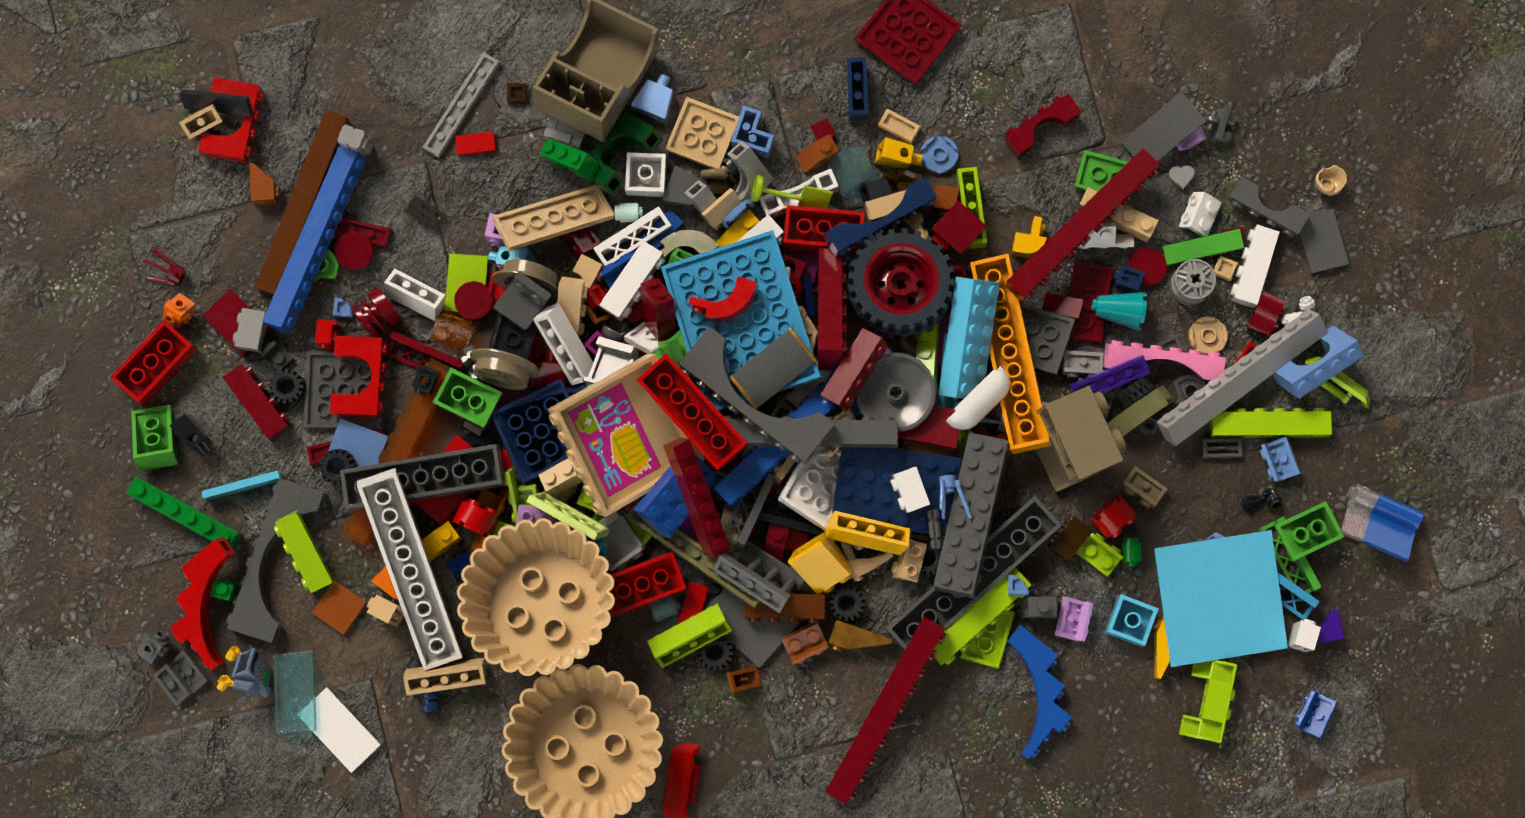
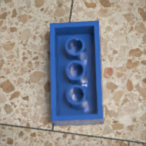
[633,455,719,538]

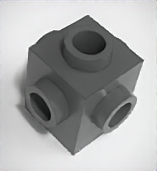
[136,629,172,664]

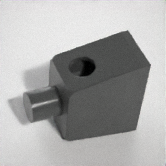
[662,166,703,209]
[1020,597,1059,619]

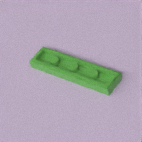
[1163,229,1244,266]

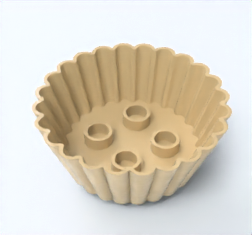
[457,518,615,676]
[502,664,663,818]

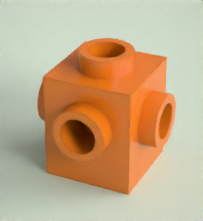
[163,293,195,328]

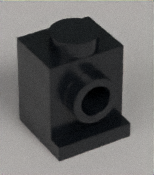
[411,364,441,396]

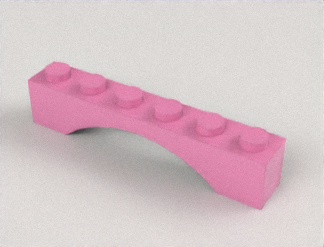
[1103,340,1226,380]

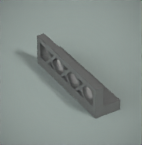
[724,473,776,550]

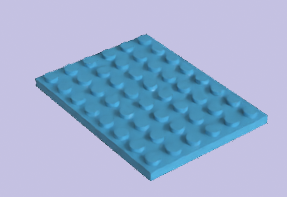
[661,230,821,411]

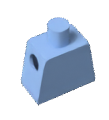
[631,74,673,124]

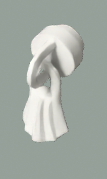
[1280,296,1315,326]

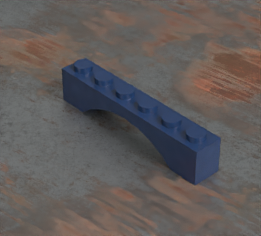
[823,177,937,257]

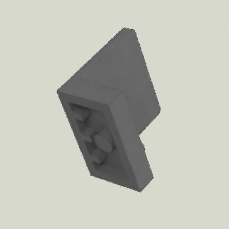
[494,271,551,331]

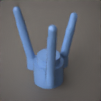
[939,475,972,520]

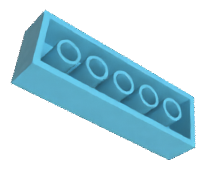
[939,277,1000,399]

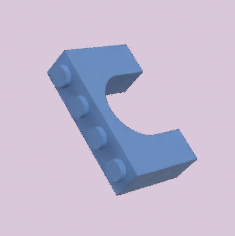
[1272,326,1364,399]

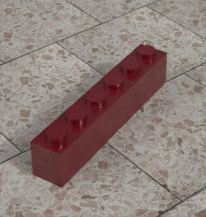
[663,437,731,558]

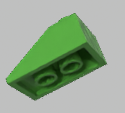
[432,367,503,428]
[131,404,178,472]
[1274,501,1344,562]

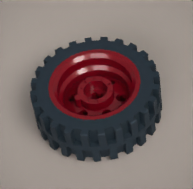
[848,228,955,340]

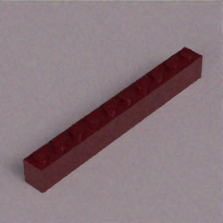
[1005,148,1160,302]
[825,616,946,804]

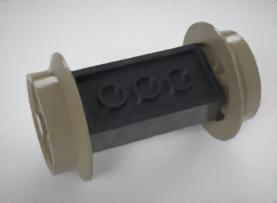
[470,259,558,390]

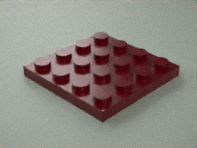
[854,0,962,85]

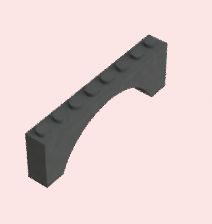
[679,326,836,465]
[226,478,328,644]

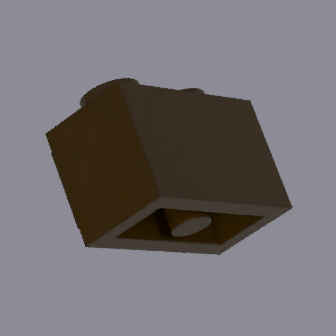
[1048,516,1093,563]

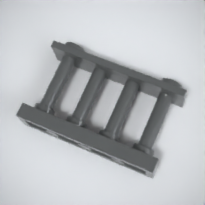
[713,540,805,613]

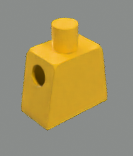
[874,137,922,169]

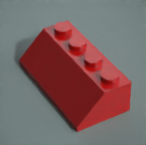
[609,551,687,618]

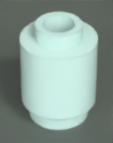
[615,203,643,222]

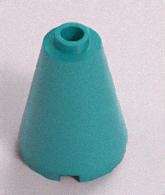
[1092,292,1147,331]

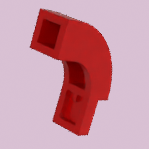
[688,277,759,322]

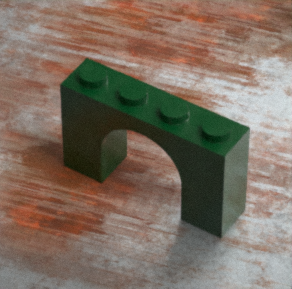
[586,112,663,197]

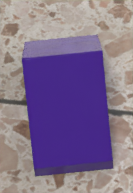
[1316,608,1344,644]

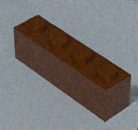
[744,594,825,623]

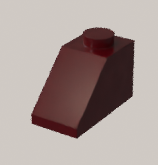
[764,523,789,561]

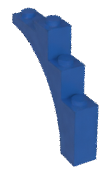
[1007,625,1071,759]

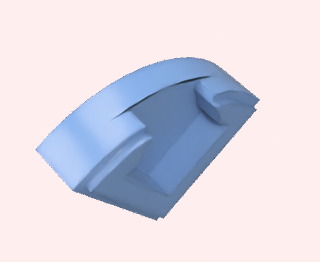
[333,297,353,319]
[1008,575,1029,595]

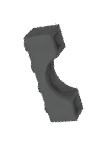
[1229,176,1311,238]

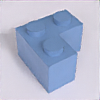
[731,106,774,159]

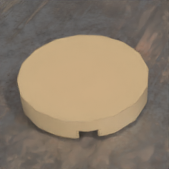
[1188,316,1228,355]

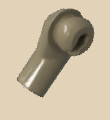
[701,166,730,180]

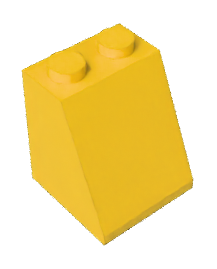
[788,531,853,595]

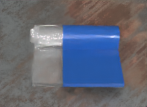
[1340,484,1424,562]

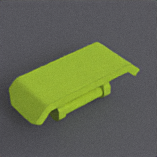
[1305,357,1370,408]

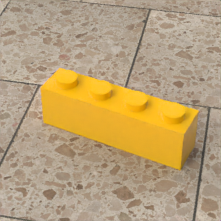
[825,511,910,555]

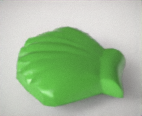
[314,249,339,282]

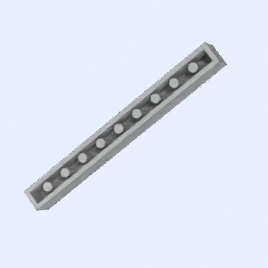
[1157,309,1328,446]

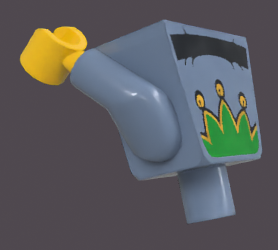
[217,646,272,698]

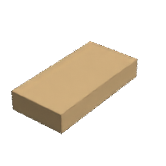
[878,109,921,144]
[701,188,742,229]

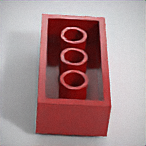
[783,205,865,256]
[110,320,198,406]

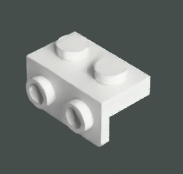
[1179,192,1222,237]

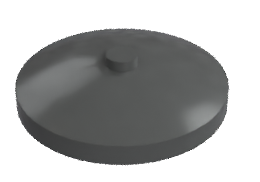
[856,353,936,433]

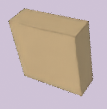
[1214,255,1238,282]

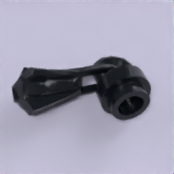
[1240,488,1282,509]

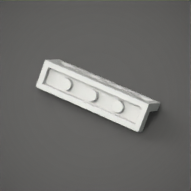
[593,206,672,266]

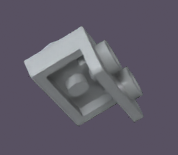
[1062,350,1104,379]

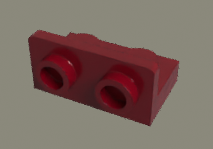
[559,226,601,261]

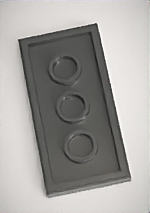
[1122,91,1207,162]

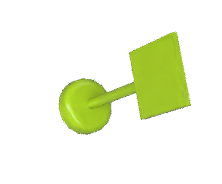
[751,175,833,209]

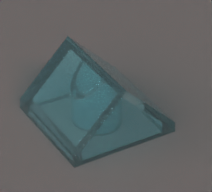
[826,145,878,197]

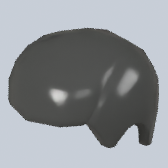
[601,318,632,343]

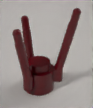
[143,247,186,287]

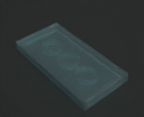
[274,651,316,734]

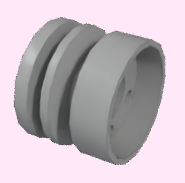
[1170,259,1216,305]

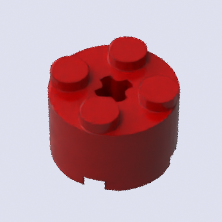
[1090,494,1137,538]
[452,498,498,538]

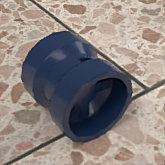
[421,691,441,712]

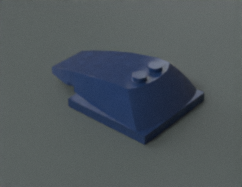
[491,379,587,484]

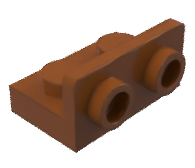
[781,623,829,664]

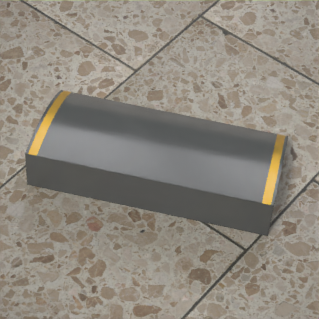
[729,327,817,410]

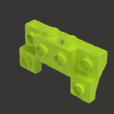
[1179,660,1237,744]

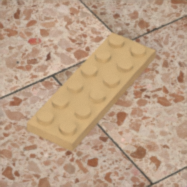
[492,185,615,251]

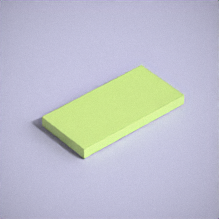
[526,492,610,540]

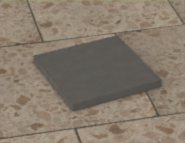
[304,351,386,430]
[705,562,802,668]

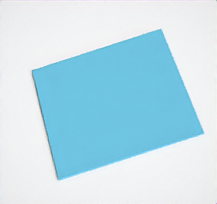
[1154,530,1288,667]

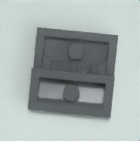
[153,649,211,707]

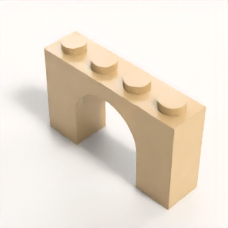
[865,190,928,271]

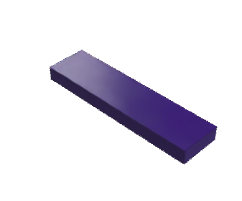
[1069,355,1151,394]

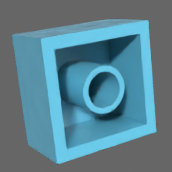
[1104,594,1159,647]

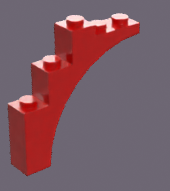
[170,537,235,671]

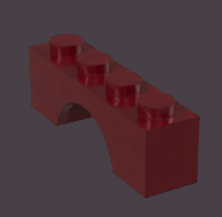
[1004,93,1082,159]

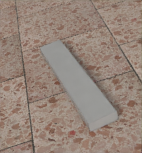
[422,52,500,159]

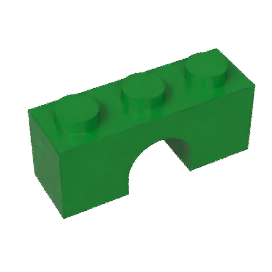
[539,138,600,181]

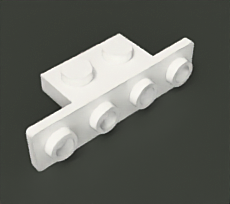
[1079,223,1134,249]

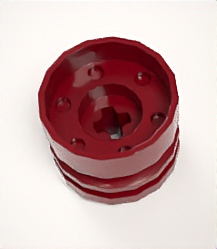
[351,287,403,337]

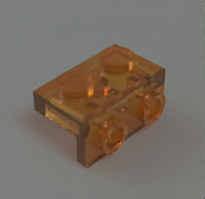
[431,312,478,350]

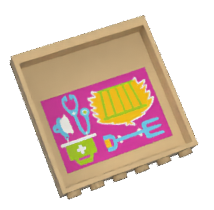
[548,354,705,517]

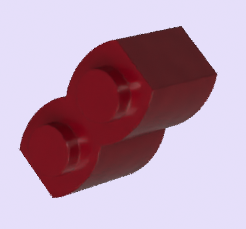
[1246,291,1286,338]

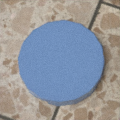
[920,136,958,175]
[722,199,755,230]

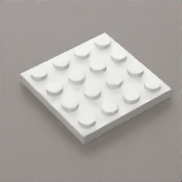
[778,447,844,543]

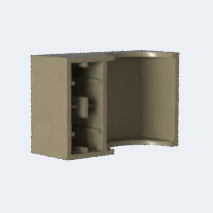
[533,0,659,142]
[1036,386,1126,492]

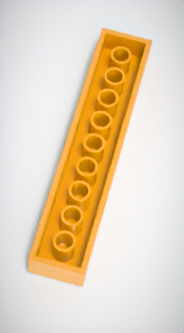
[970,254,1051,454]

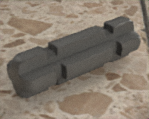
[927,510,942,549]

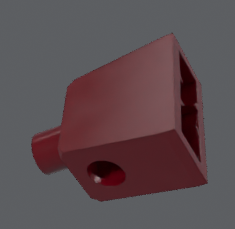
[529,347,569,390]

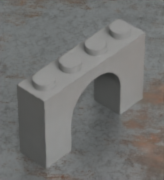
[684,141,773,231]

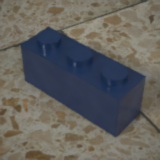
[847,57,868,120]

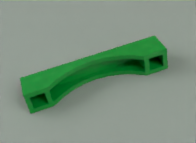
[126,477,242,550]

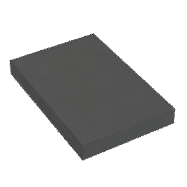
[1299,209,1349,275]

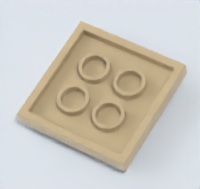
[665,97,739,169]

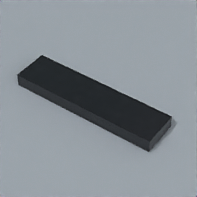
[179,89,254,116]

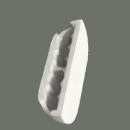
[946,366,1010,430]

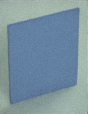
[319,418,388,476]

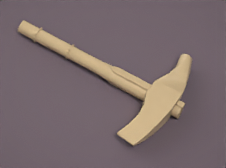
[840,542,893,582]

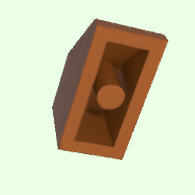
[795,134,839,174]
[249,163,281,205]

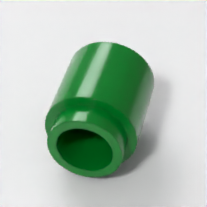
[1122,538,1142,567]

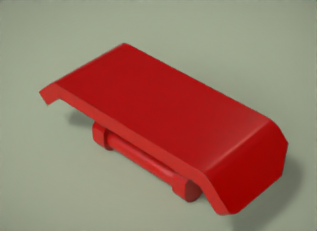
[662,743,701,818]

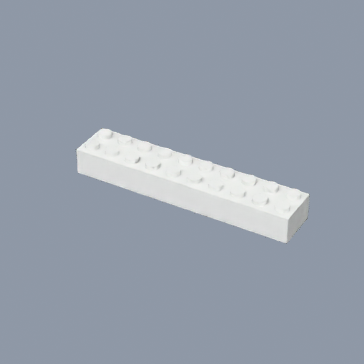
[357,468,462,671]

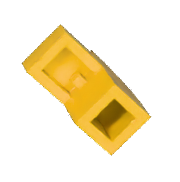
[1011,216,1047,257]

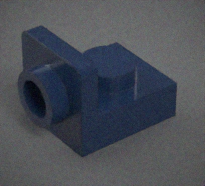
[1113,265,1145,292]

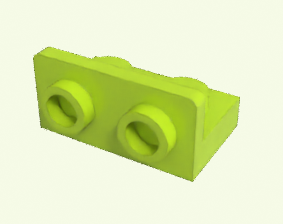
[1076,533,1123,577]

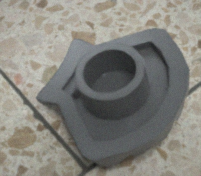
[1174,374,1207,404]

